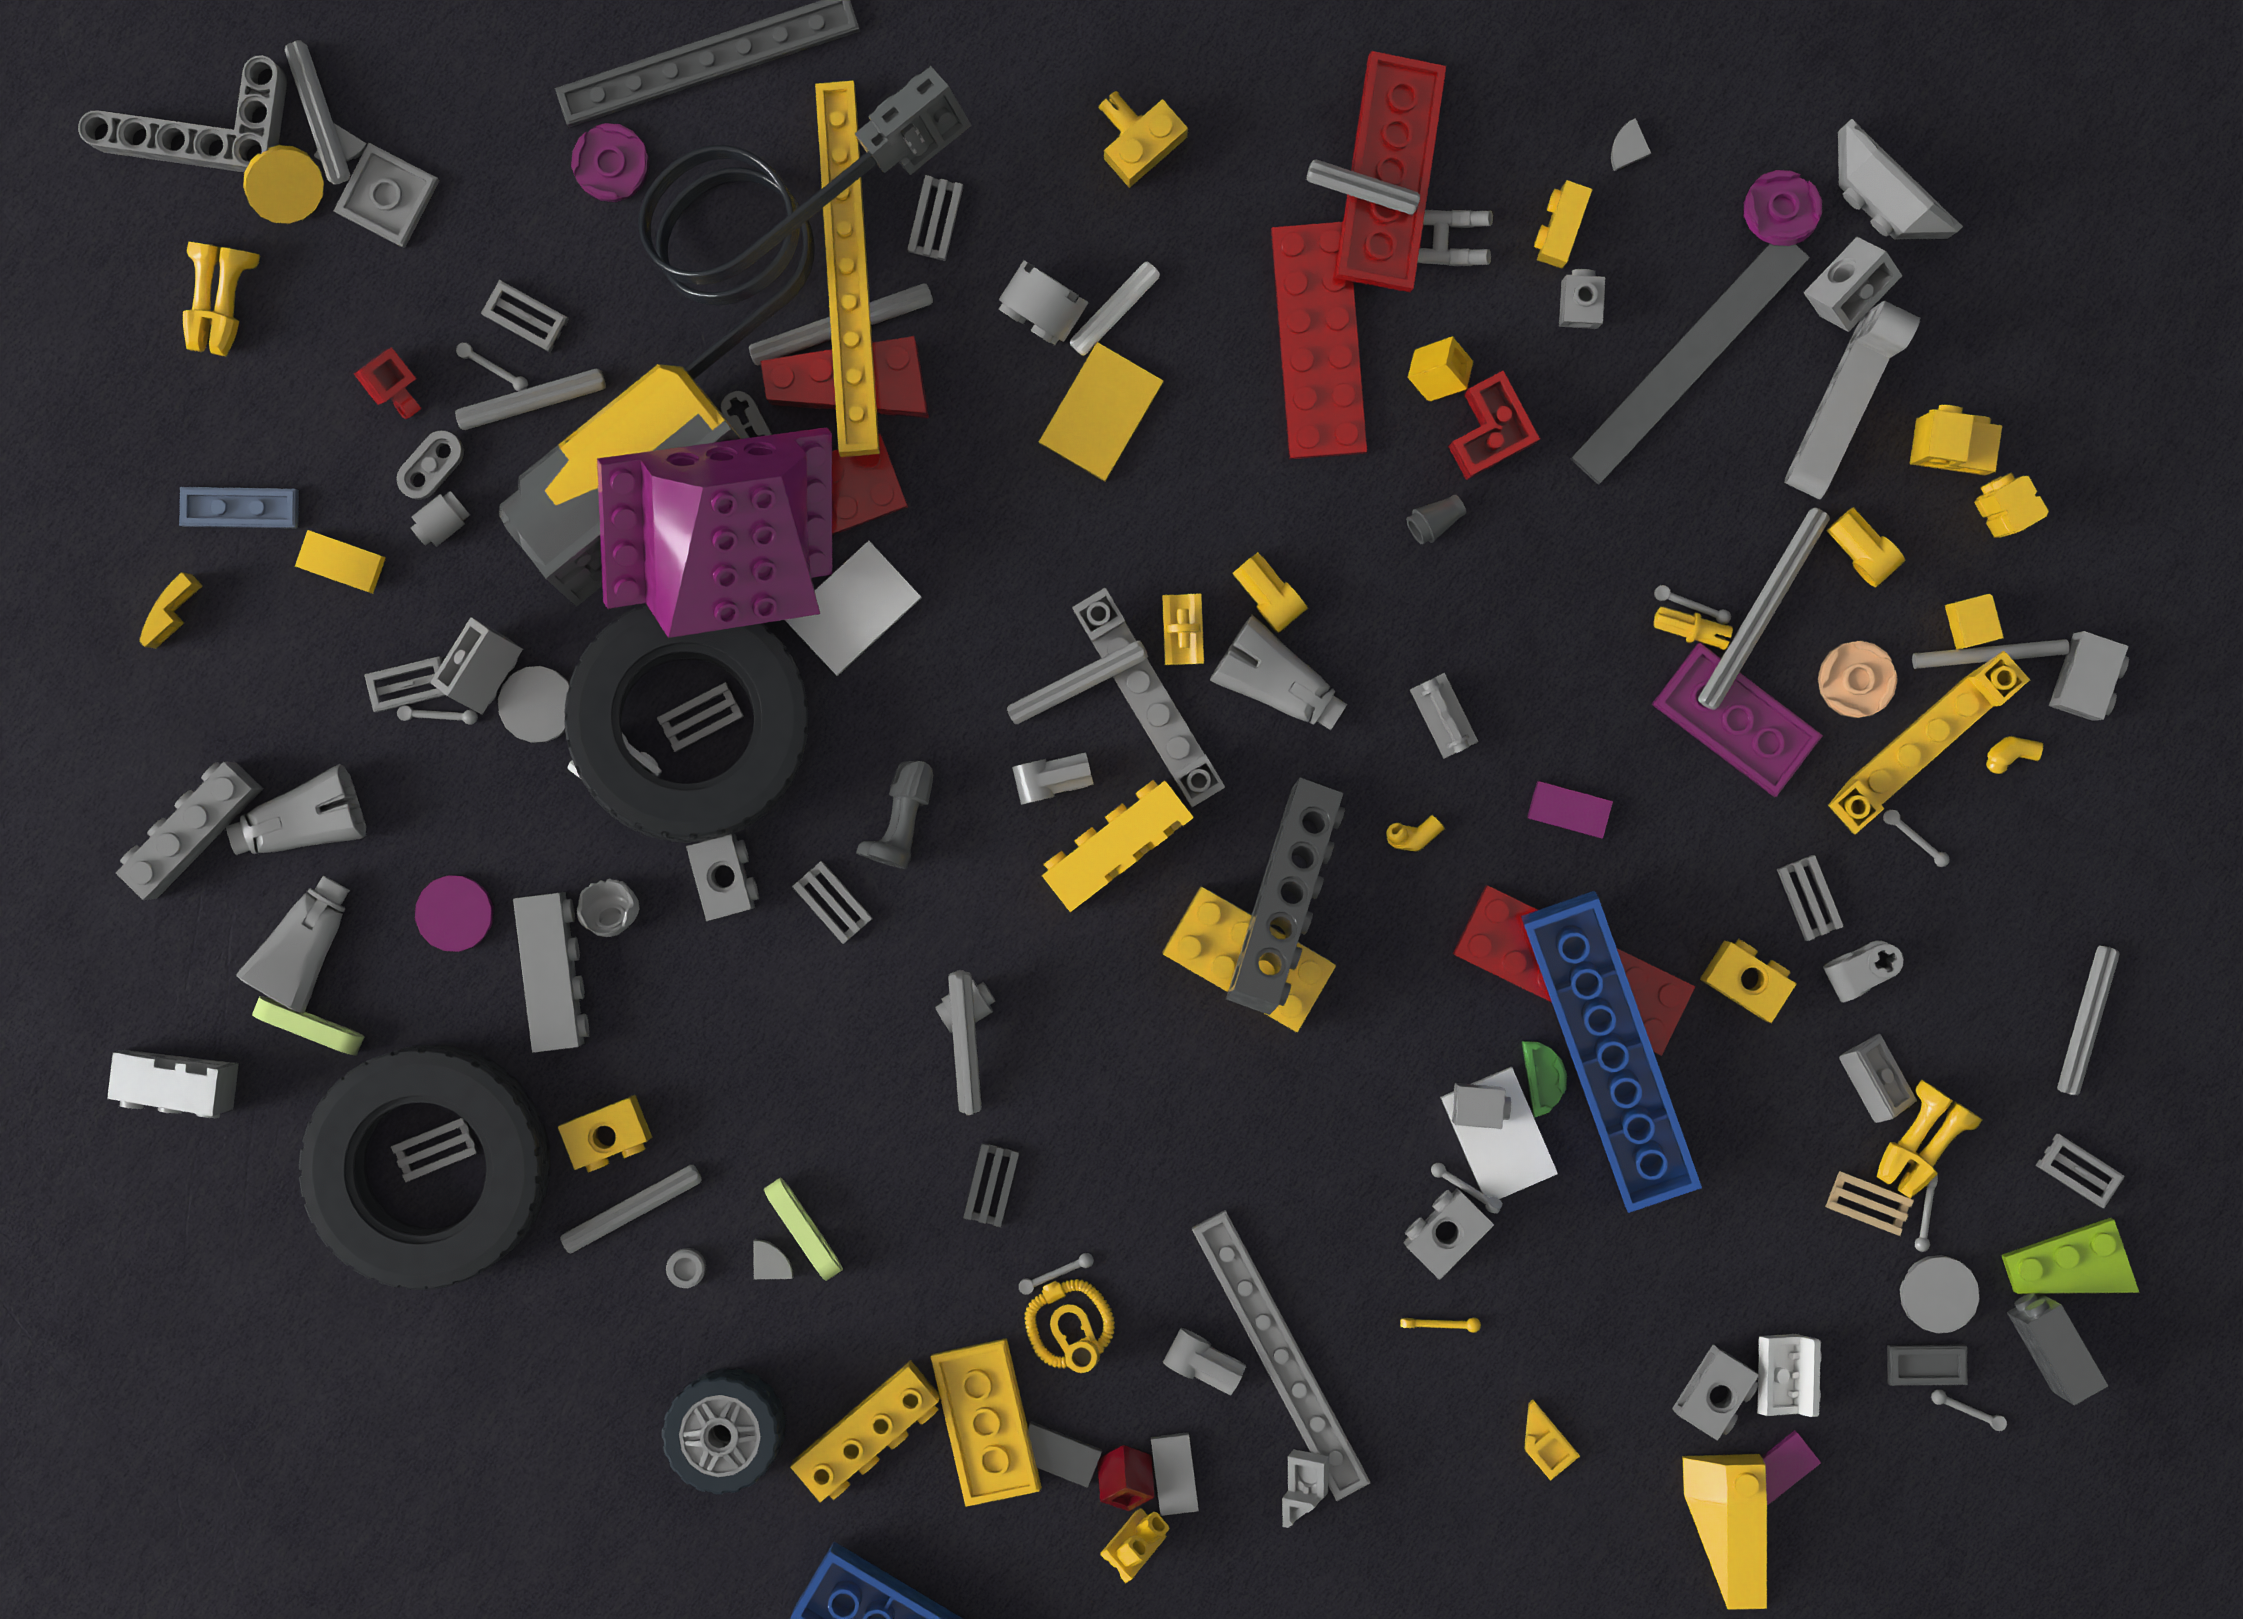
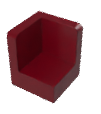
[1098,1445,1155,1511]

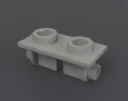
[1410,673,1478,759]

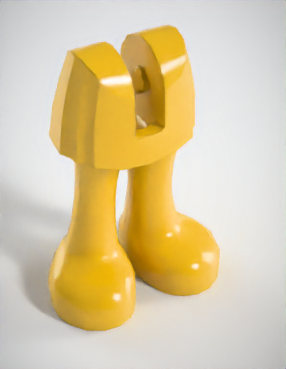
[183,242,260,356]
[1876,1080,1982,1198]

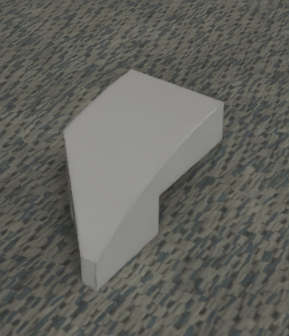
[1282,1449,1329,1528]

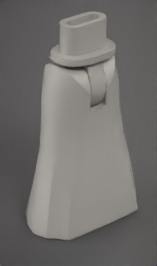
[1210,615,1347,730]
[226,764,366,855]
[236,875,350,1014]

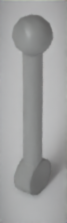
[456,343,528,391]
[1654,585,1731,625]
[397,705,478,725]
[1883,810,1950,867]
[1431,1163,1502,1213]
[1915,1174,1938,1252]
[1019,1253,1094,1295]
[1931,1390,2007,1431]

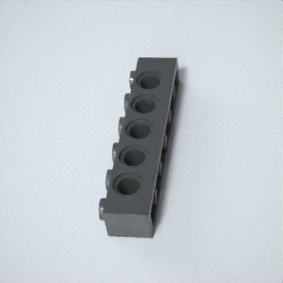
[1226,778,1345,1015]

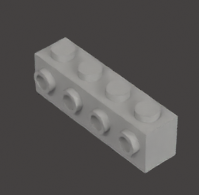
[116,762,263,900]

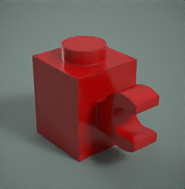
[354,347,421,419]

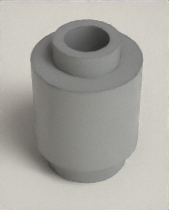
[411,491,470,547]
[935,979,995,1033]

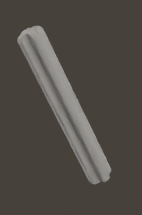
[285,40,350,185]
[455,369,606,430]
[1007,641,1148,724]
[2057,946,2120,1095]
[948,970,982,1115]
[560,1165,702,1253]

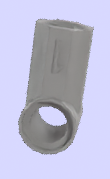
[1012,753,1094,805]
[1163,1328,1246,1396]

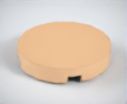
[1818,641,1898,718]

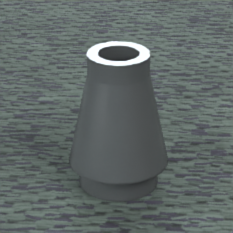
[1406,494,1466,544]

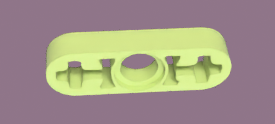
[252,996,364,1055]
[764,1178,843,1281]

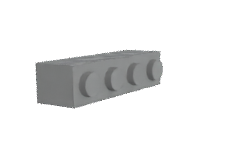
[513,892,589,1053]

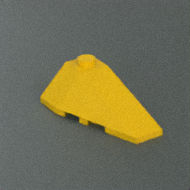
[1682,1454,1767,1609]

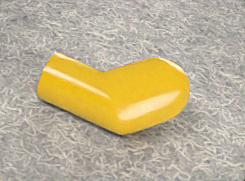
[1986,736,2043,774]
[1386,815,1445,852]

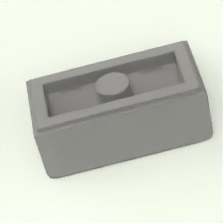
[1839,1034,1917,1123]

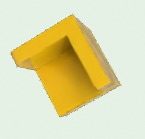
[1408,336,1473,401]
[1945,594,2003,649]

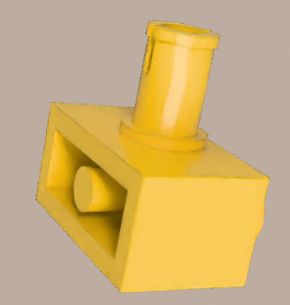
[1098,91,1188,188]

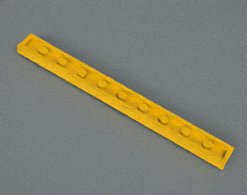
[815,81,880,457]

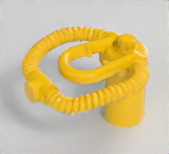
[1024,1279,1115,1373]

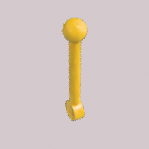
[1400,1318,1481,1333]

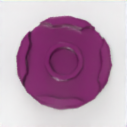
[571,123,650,202]
[1744,170,1822,246]
[415,875,494,952]

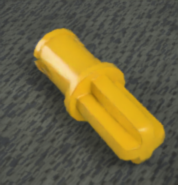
[1654,606,1733,650]

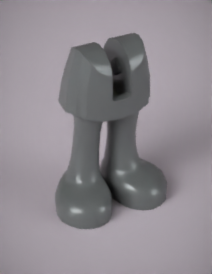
[856,761,933,869]

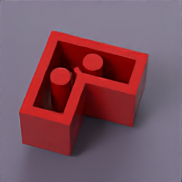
[1448,371,1540,480]

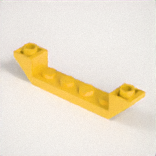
[1828,651,2030,834]

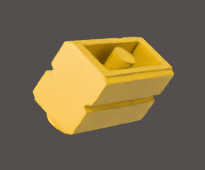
[1974,472,2049,538]

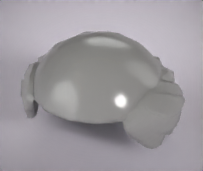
[577,879,640,937]

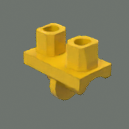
[1162,594,1204,665]
[1100,1508,1169,1583]

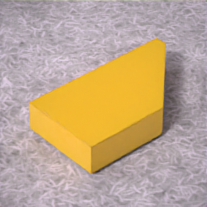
[1524,1399,1580,1481]

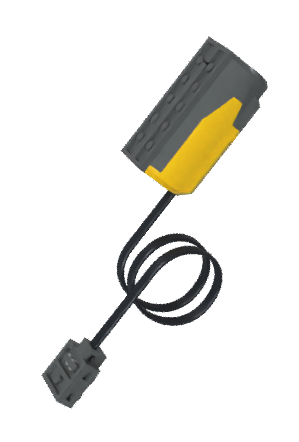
[499,66,972,607]

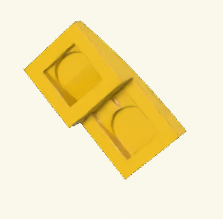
[295,530,386,594]
[140,572,202,649]

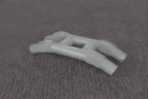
[1417,210,1493,266]

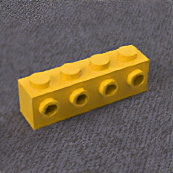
[790,1360,940,1502]

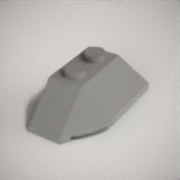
[1838,119,1963,239]

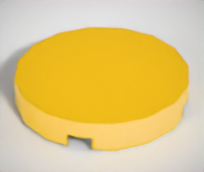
[243,145,324,224]

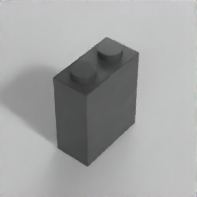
[2007,1293,2108,1406]

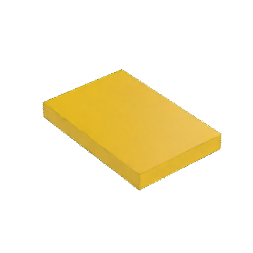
[1039,342,1163,482]

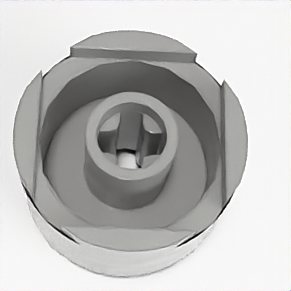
[999,260,1089,345]

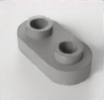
[397,431,464,500]

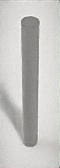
[1912,639,2069,669]

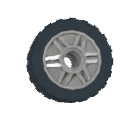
[662,1368,786,1494]

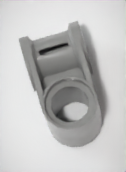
[1823,940,1904,1002]

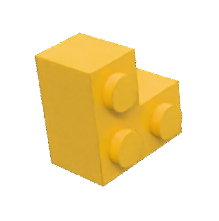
[1910,405,2002,475]

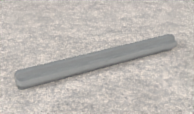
[1698,507,1830,710]

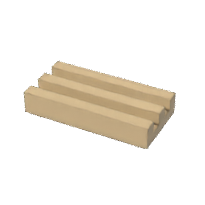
[1825,1171,1914,1236]

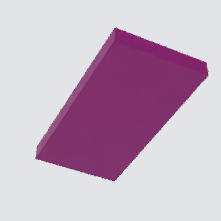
[1651,643,1823,797]

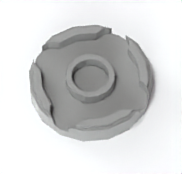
[498,666,570,743]
[1900,1255,1980,1333]

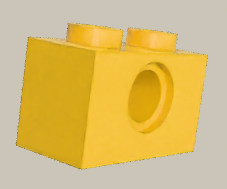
[1700,939,1796,1023]
[558,1095,652,1172]

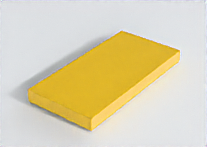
[931,1338,1042,1507]

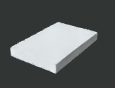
[785,541,922,676]
[1440,1067,1558,1199]

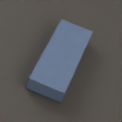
[179,487,299,528]

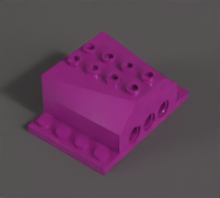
[597,427,832,638]

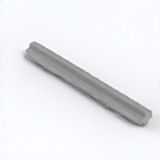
[749,283,933,365]

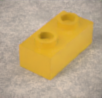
[1534,180,1592,269]

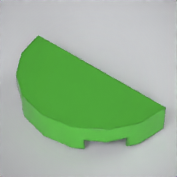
[1522,1041,1567,1118]

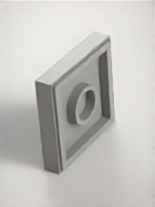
[334,143,440,248]

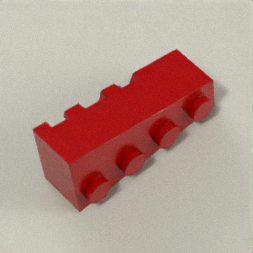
[760,336,929,418]

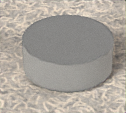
[666,1248,706,1288]

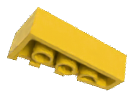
[1042,780,1194,912]

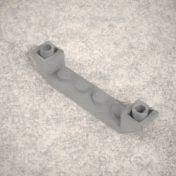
[1072,588,1225,807]

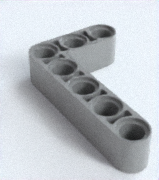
[78,55,287,172]
[1784,301,1920,500]

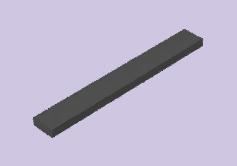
[555,0,860,128]
[1570,244,1810,485]

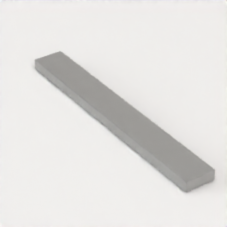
[1192,1210,1370,1501]

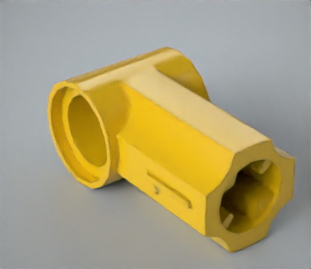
[1826,507,1905,587]
[1233,552,1308,633]

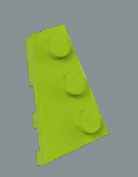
[2001,1218,2139,1294]

